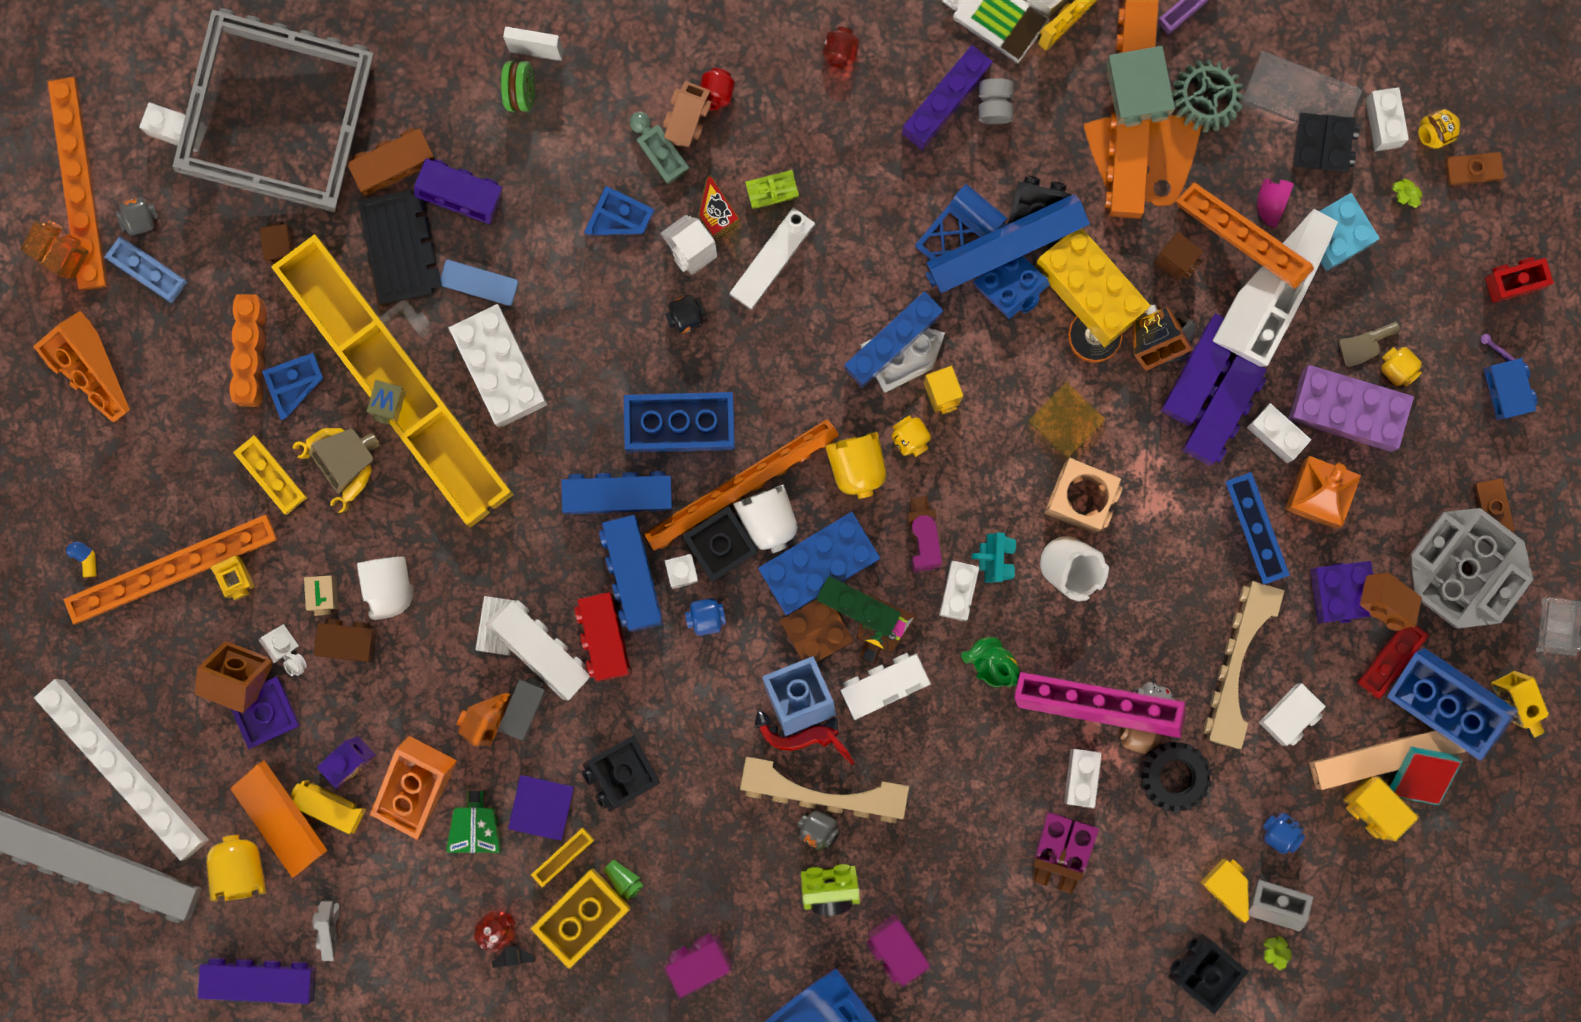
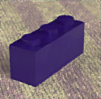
[414,159,502,225]

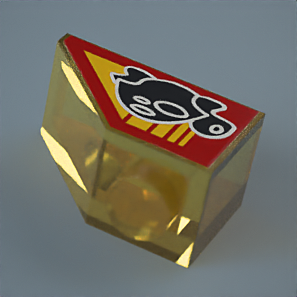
[698,175,741,241]

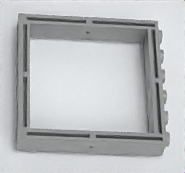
[173,8,373,212]

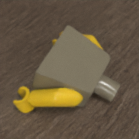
[293,428,379,513]

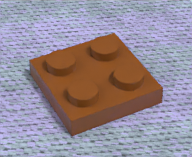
[780,600,854,663]

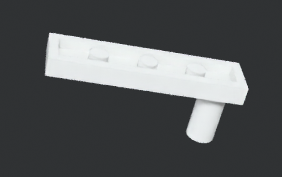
[730,207,815,310]

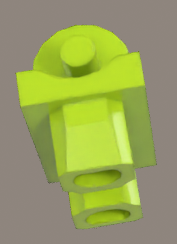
[745,170,799,209]

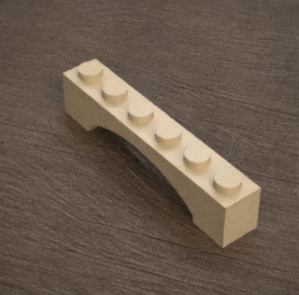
[1203,581,1285,749]
[740,757,909,823]

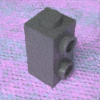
[498,677,548,741]

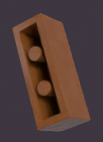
[347,128,436,197]

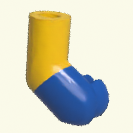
[66,541,97,578]

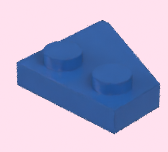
[584,186,655,235]
[262,352,324,420]

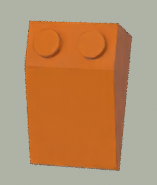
[370,736,457,840]

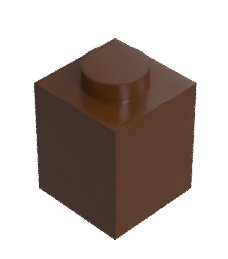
[260,221,294,265]

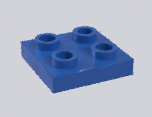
[973,256,1050,319]

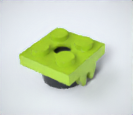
[801,864,860,916]

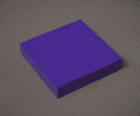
[231,677,300,749]
[508,775,575,841]

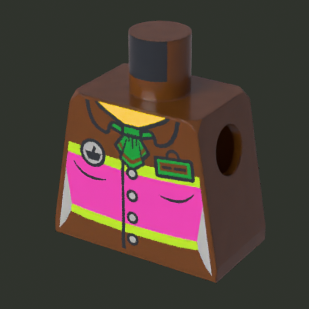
[856,595,916,664]

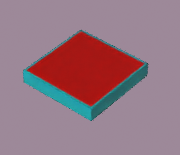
[1390,746,1463,805]

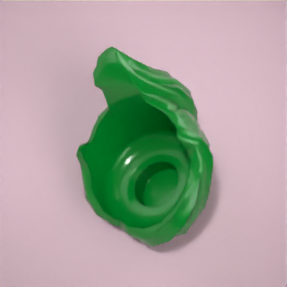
[961,637,1020,688]

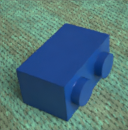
[1483,358,1537,420]

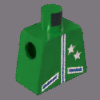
[446,791,502,853]

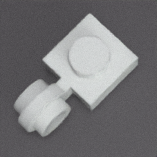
[259,624,307,676]

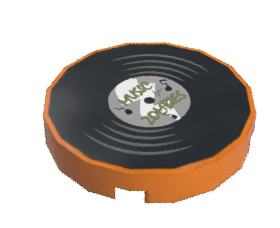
[1068,316,1123,363]

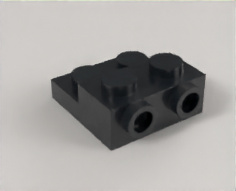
[1292,112,1360,172]
[1007,175,1071,245]
[582,735,661,812]
[1168,934,1249,1015]

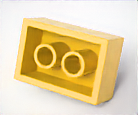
[531,868,632,969]

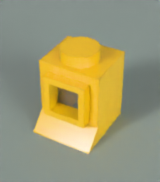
[210,556,255,600]

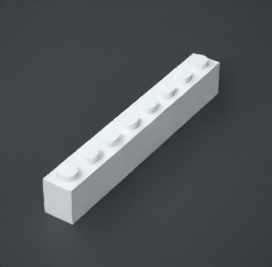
[34,679,209,861]

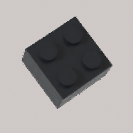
[683,506,759,584]

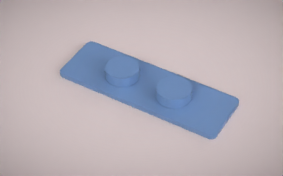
[441,260,519,306]

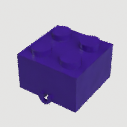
[1310,561,1373,623]

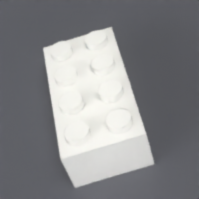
[448,304,548,428]

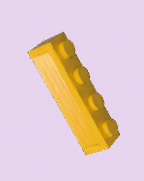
[531,827,595,888]

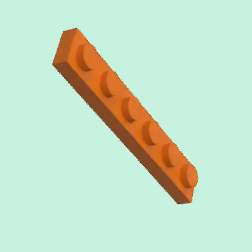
[1176,182,1314,289]

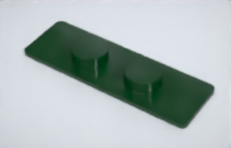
[817,576,901,636]

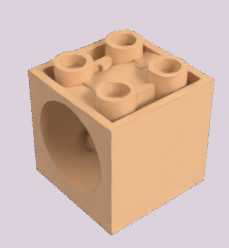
[1044,458,1123,534]

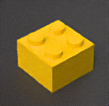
[1343,777,1419,841]

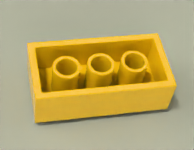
[1034,228,1151,348]

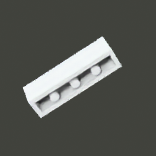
[484,600,590,700]

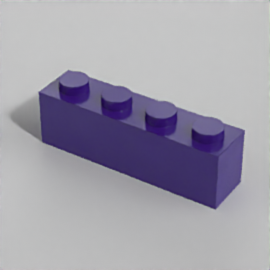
[902,45,993,151]
[1160,313,1231,426]
[1182,355,1267,466]
[197,958,316,1004]

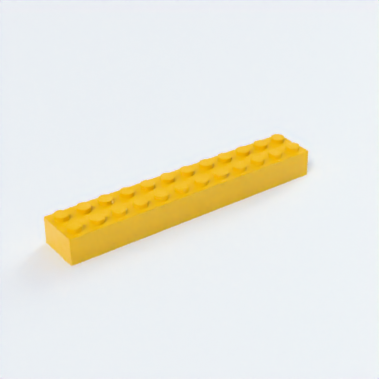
[271,234,514,527]

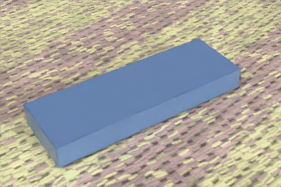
[104,236,187,303]

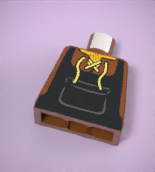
[1133,305,1193,371]

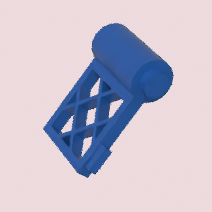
[915,184,1008,260]

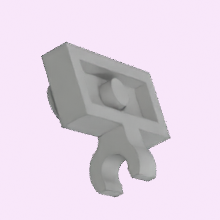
[313,901,340,961]

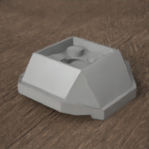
[1409,508,1534,629]

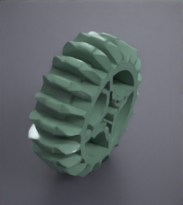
[1172,59,1244,133]

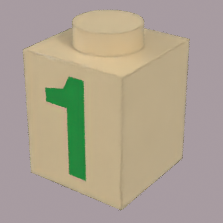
[304,575,339,616]

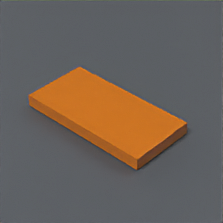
[230,760,327,878]

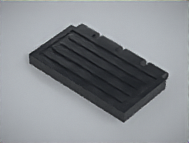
[358,190,442,306]

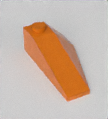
[33,311,130,423]
[457,692,512,746]

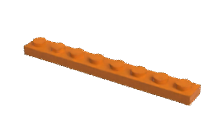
[48,77,108,291]
[644,419,839,551]
[63,515,278,625]

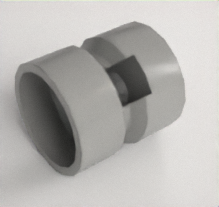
[979,79,1014,124]

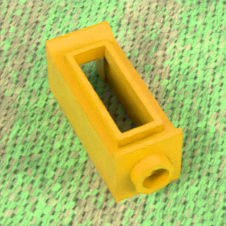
[290,780,367,834]

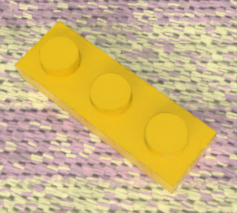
[233,435,307,515]

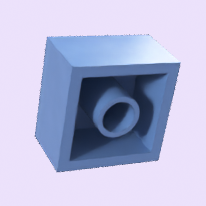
[762,656,836,736]

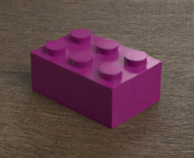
[867,914,930,986]
[664,933,733,998]

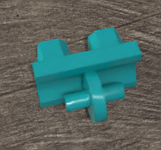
[971,532,1016,583]

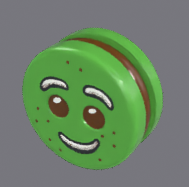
[501,61,535,112]

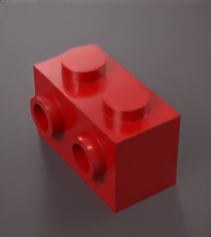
[1485,257,1554,304]

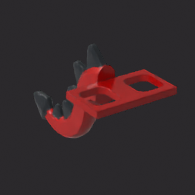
[755,710,855,766]

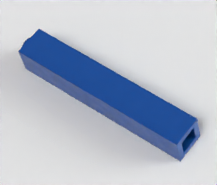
[926,194,1090,293]

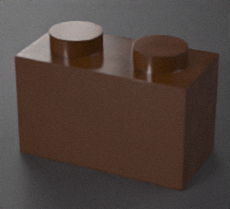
[1153,231,1203,282]
[314,619,377,663]

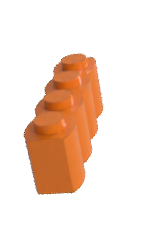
[229,294,267,407]

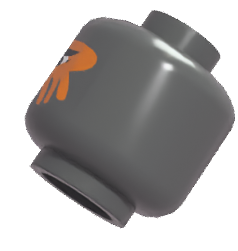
[115,197,158,236]
[798,809,840,851]

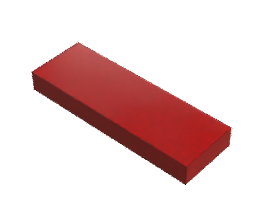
[1356,625,1430,699]

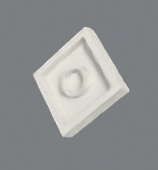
[503,26,564,61]

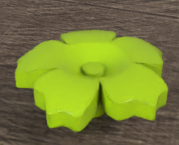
[1392,179,1422,208]
[1263,936,1292,970]

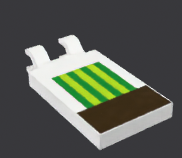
[942,0,1050,64]

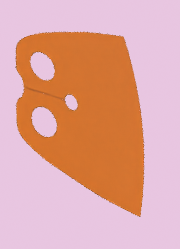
[1083,115,1201,206]

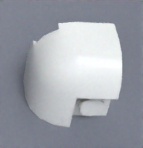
[357,557,414,620]

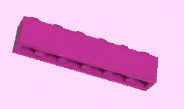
[1015,672,1186,738]

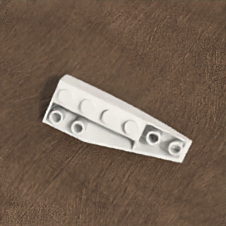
[1212,209,1338,367]

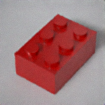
[574,592,632,682]

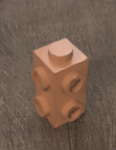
[663,81,712,147]

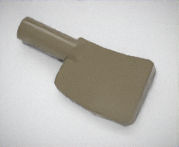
[1338,322,1400,367]

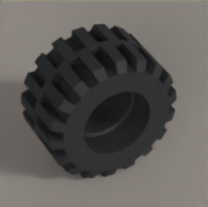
[1139,742,1212,812]

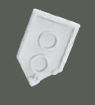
[860,328,945,393]

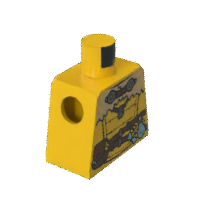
[1491,671,1549,738]

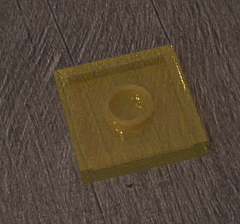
[1028,382,1106,459]

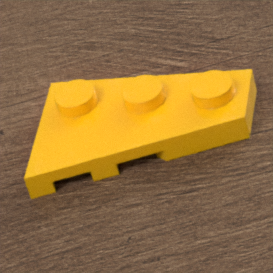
[1039,0,1097,51]

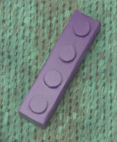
[1157,0,1208,35]

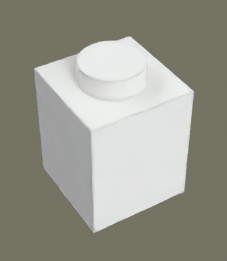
[665,554,699,589]

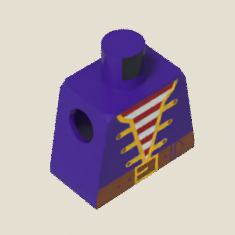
[317,736,377,791]

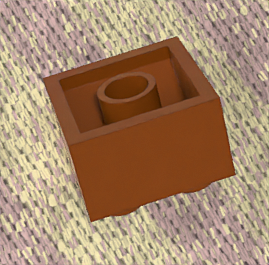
[195,641,273,713]

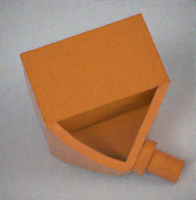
[1285,456,1361,529]

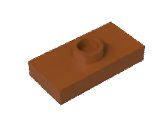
[1445,152,1504,186]
[1474,478,1515,532]

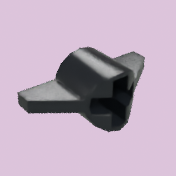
[492,944,536,968]

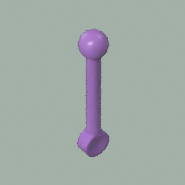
[1481,334,1515,361]

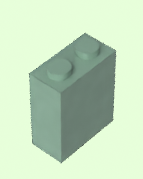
[1106,46,1175,127]

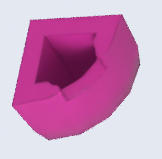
[1257,179,1294,229]

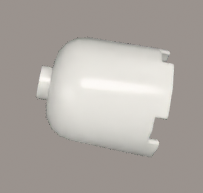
[733,485,797,553]
[1040,536,1109,601]

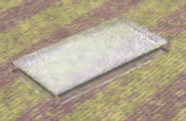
[1241,51,1362,123]

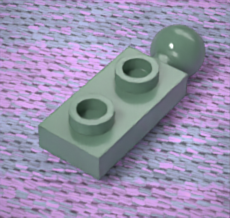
[629,112,689,185]

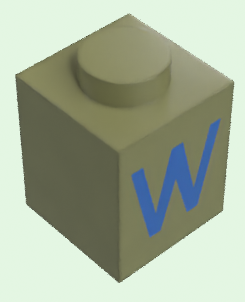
[367,380,406,425]

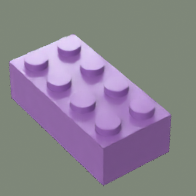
[1288,365,1414,452]

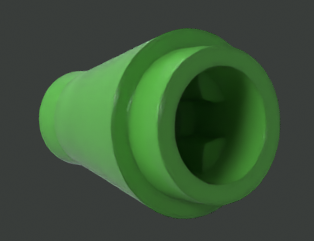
[603,860,644,901]

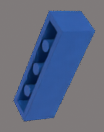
[844,291,943,389]
[561,471,673,515]
[1225,472,1290,585]

